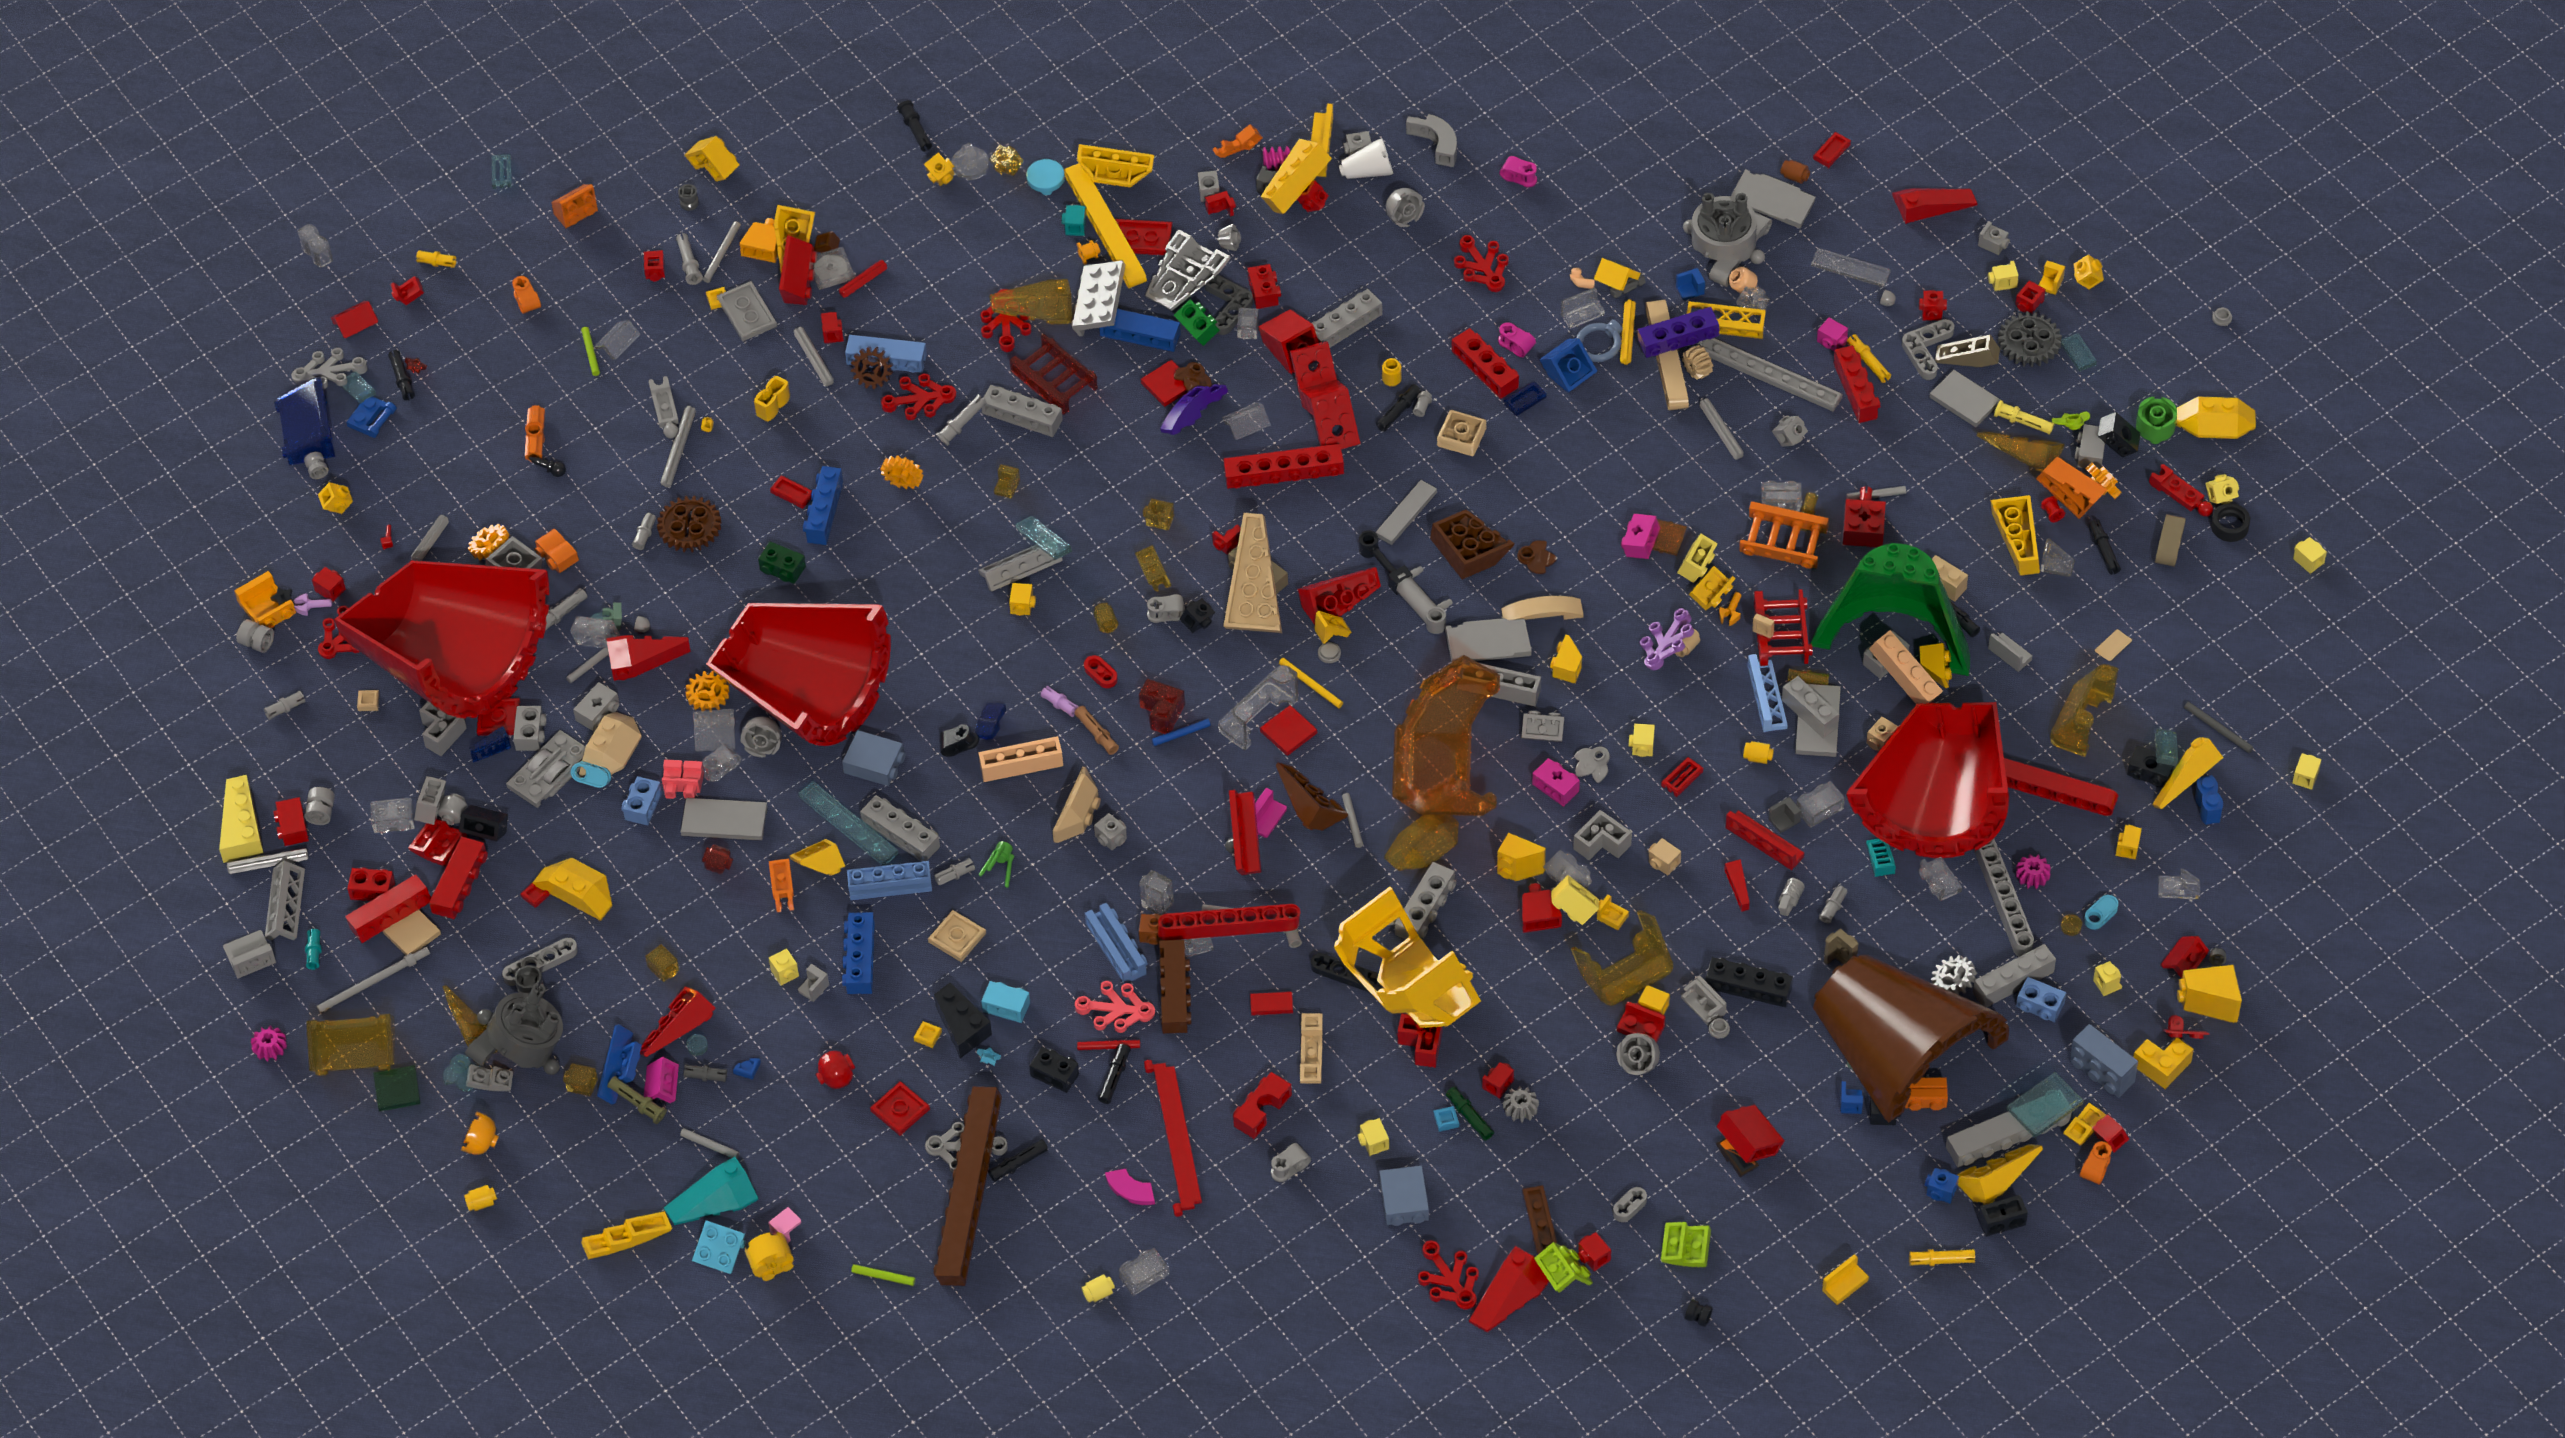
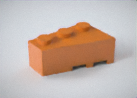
[2036,457,2108,519]

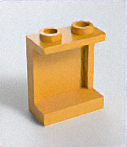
[234,571,296,628]

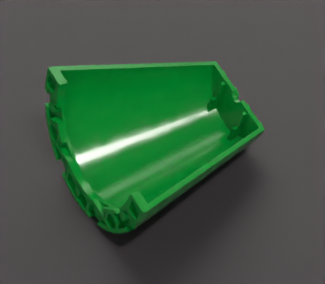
[1810,543,1970,676]

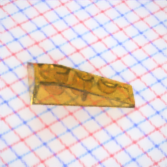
[989,279,1072,324]
[1977,431,2064,472]
[442,985,497,1054]

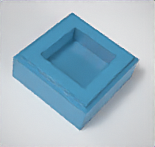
[1433,1106,1459,1132]

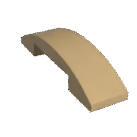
[1501,596,1583,620]
[1300,1013,1323,1084]

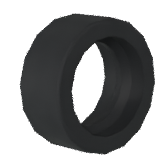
[2211,503,2250,542]

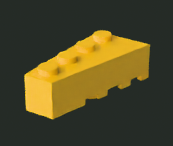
[1990,495,2040,575]

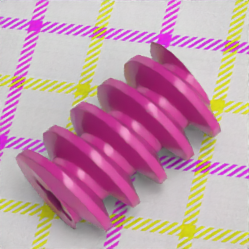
[1263,146,1290,171]

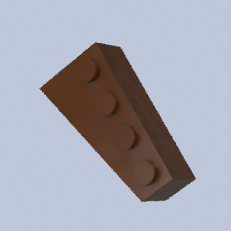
[1159,940,1192,1034]

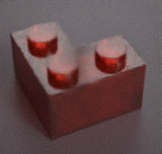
[1139,678,1185,734]

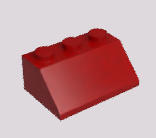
[779,236,817,305]

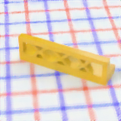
[1311,104,1333,177]
[1687,301,1766,339]

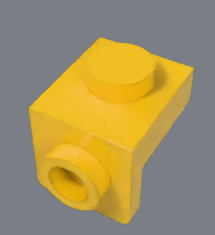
[1597,894,1629,930]

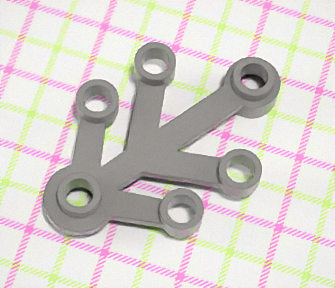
[291,348,368,390]
[925,1122,1008,1172]

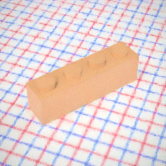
[1869,630,1943,705]
[978,736,1063,782]

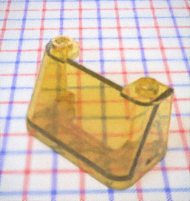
[2050,664,2119,757]
[306,1014,395,1076]

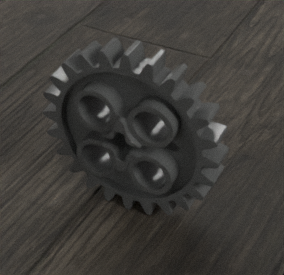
[1998,312,2062,367]

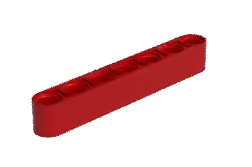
[2004,758,2119,816]
[1158,904,1300,940]

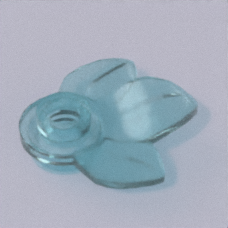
[443,1054,480,1092]

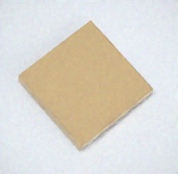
[383,910,441,955]
[928,910,986,962]

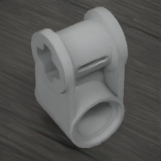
[1147,594,1185,623]
[1271,1143,1311,1182]

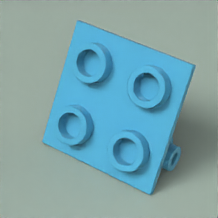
[692,1221,746,1274]

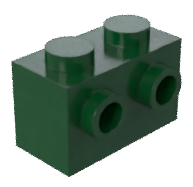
[758,542,806,584]

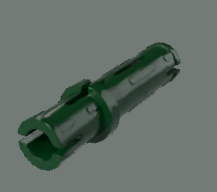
[1445,1086,1494,1141]

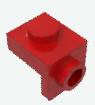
[390,276,424,305]

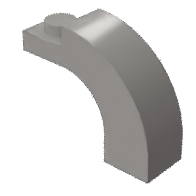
[1406,114,1457,167]

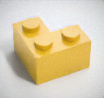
[685,136,739,182]
[2133,1038,2194,1089]

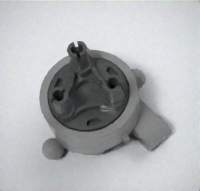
[1683,193,1772,287]

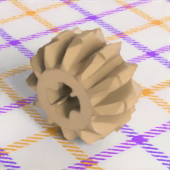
[1682,345,1713,380]

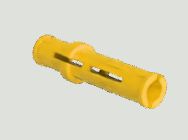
[1847,334,1891,383]
[1909,1249,1975,1267]

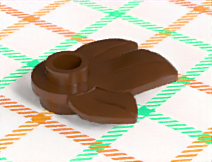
[1174,362,1212,392]
[1517,540,1557,574]

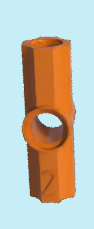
[525,405,545,462]

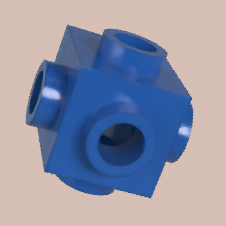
[1924,1168,1959,1204]

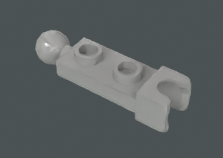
[649,376,679,439]

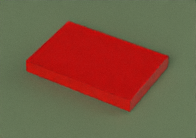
[1115,219,1172,255]

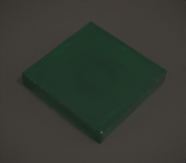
[373,1065,421,1112]

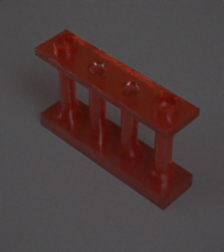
[1010,334,1098,415]

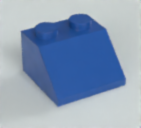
[1539,338,1597,392]

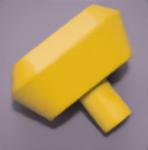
[701,417,714,432]

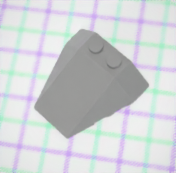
[1145,230,1231,311]

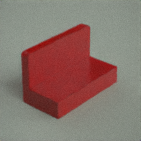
[331,301,378,338]
[2161,936,2209,979]

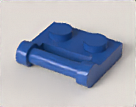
[346,394,397,438]

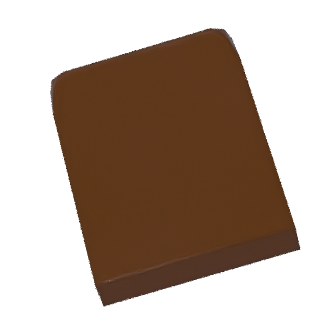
[814,231,840,254]

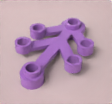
[1640,608,1694,671]

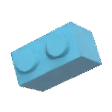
[981,981,1030,1023]

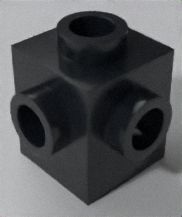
[1180,598,1215,633]

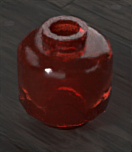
[702,844,733,874]

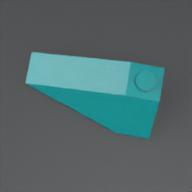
[664,1157,759,1225]

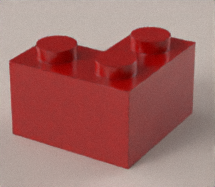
[1398,1013,1443,1068]

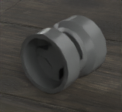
[678,184,699,211]

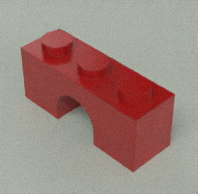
[1233,1072,1292,1139]

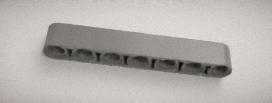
[1974,839,2034,957]

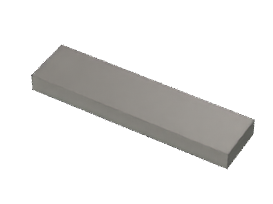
[1375,480,1437,545]

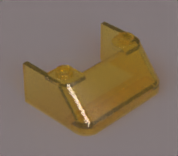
[1571,910,1673,1006]

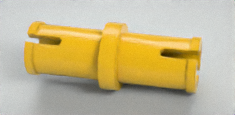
[416,250,456,268]

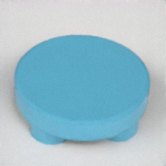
[1026,159,1065,195]

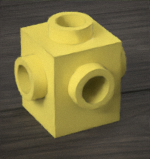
[2205,474,2239,504]

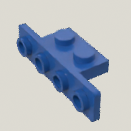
[597,1024,642,1105]

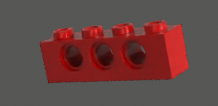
[1452,328,1519,399]

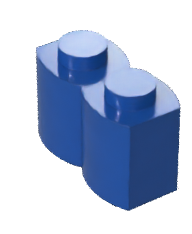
[2195,775,2223,825]

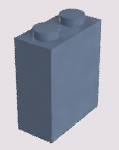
[842,730,906,786]
[1380,1166,1429,1226]

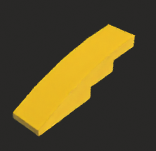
[581,1211,672,1259]

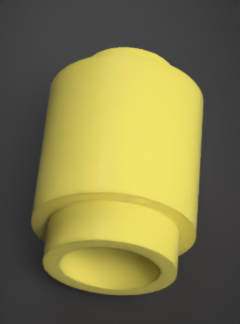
[1081,1274,1115,1303]

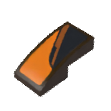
[1716,1138,1759,1177]

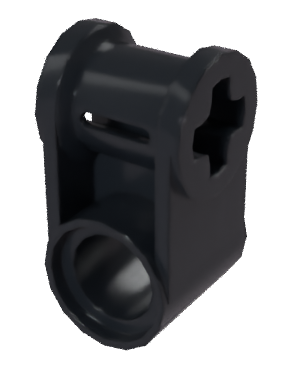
[940,724,979,757]

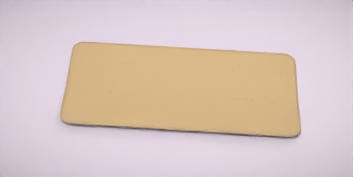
[2095,629,2132,661]

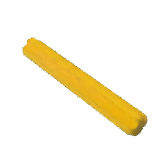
[1620,299,1636,365]

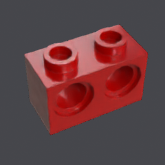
[347,867,395,901]

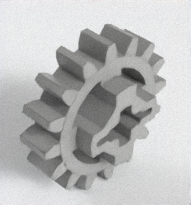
[1931,955,1977,995]

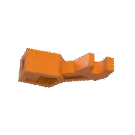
[1212,124,1263,158]

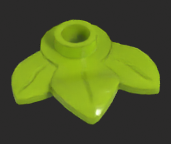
[2052,411,2090,430]

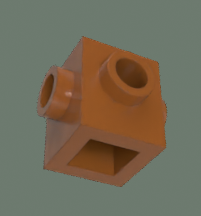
[1139,914,1169,945]

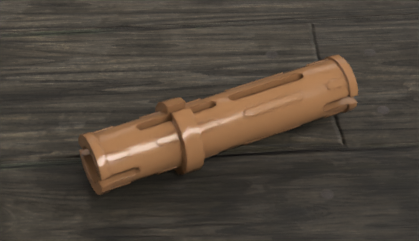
[1074,706,1119,755]

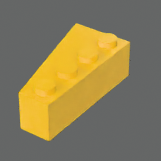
[1261,139,1332,214]

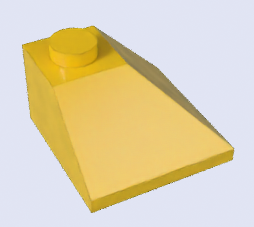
[789,839,845,875]

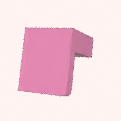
[768,1207,801,1243]

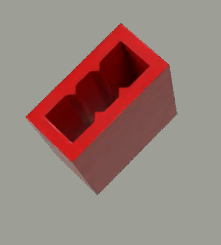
[1717,1105,1785,1163]

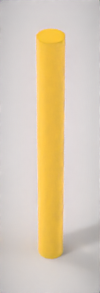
[1279,658,1343,708]

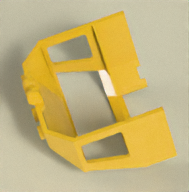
[1334,887,1481,1028]

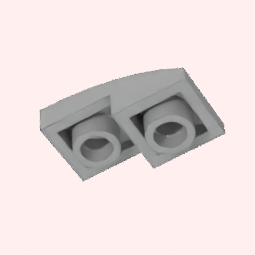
[466,1064,513,1091]

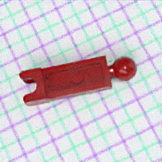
[2149,464,2213,517]

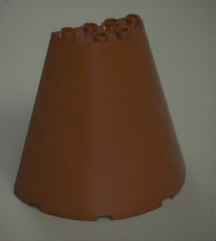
[1813,955,2009,1122]

